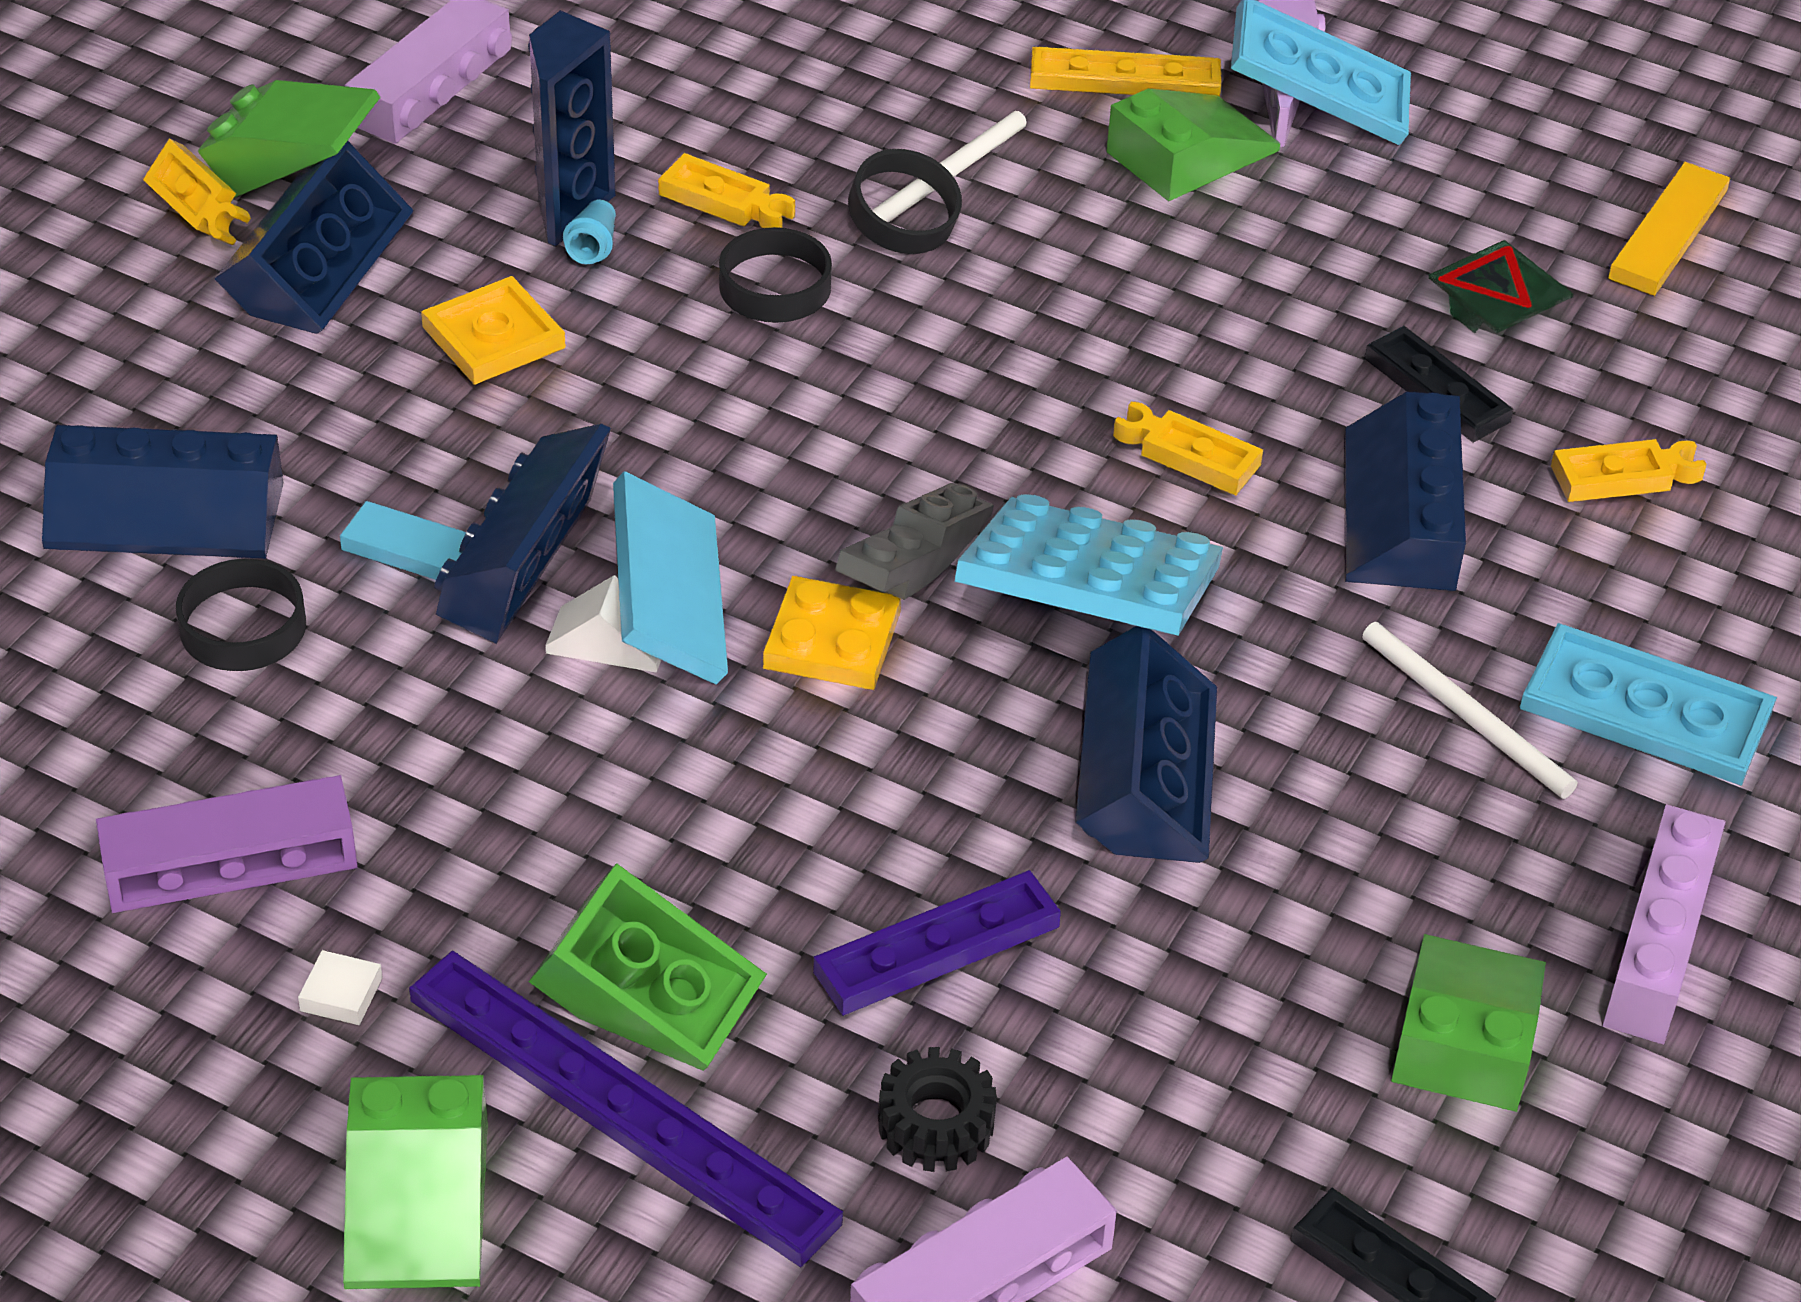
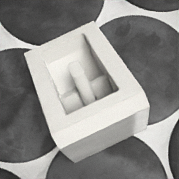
[545,575,661,673]

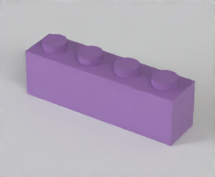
[96,775,358,913]

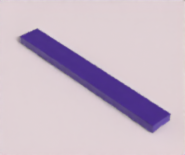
[409,950,843,1268]

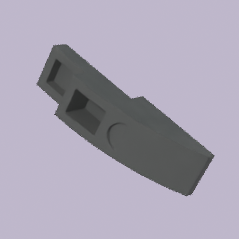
[835,483,994,600]

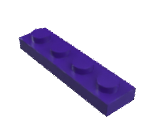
[813,870,1061,1016]

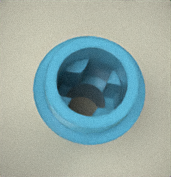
[563,200,616,264]

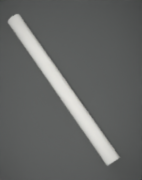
[872,111,1027,223]
[1362,622,1578,799]

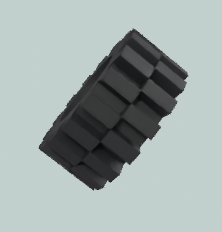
[878,1047,997,1172]

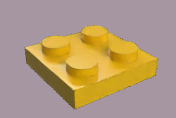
[421,276,566,385]
[763,576,901,690]

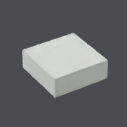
[298,950,382,1025]

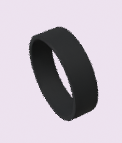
[848,149,962,254]
[719,227,832,323]
[176,559,306,671]

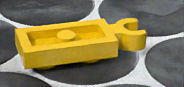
[143,138,251,245]
[658,153,795,228]
[1113,401,1263,496]
[1551,439,1707,502]

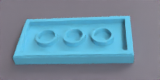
[1231,0,1411,146]
[613,471,728,684]
[1520,623,1777,786]

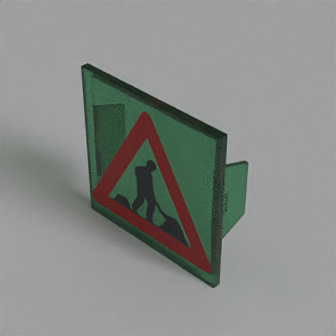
[1428,240,1574,333]

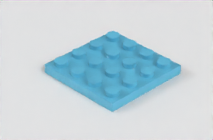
[954,494,1223,636]

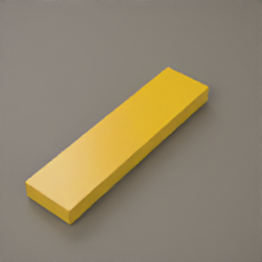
[1030,47,1221,97]
[1608,162,1731,296]

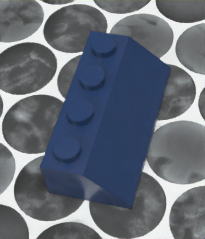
[528,10,616,246]
[214,141,414,334]
[1344,392,1466,591]
[434,424,611,644]
[42,425,284,559]
[1076,626,1217,863]

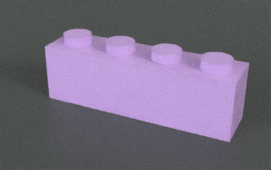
[345,0,512,144]
[1603,804,1726,1045]
[850,1157,1117,1302]

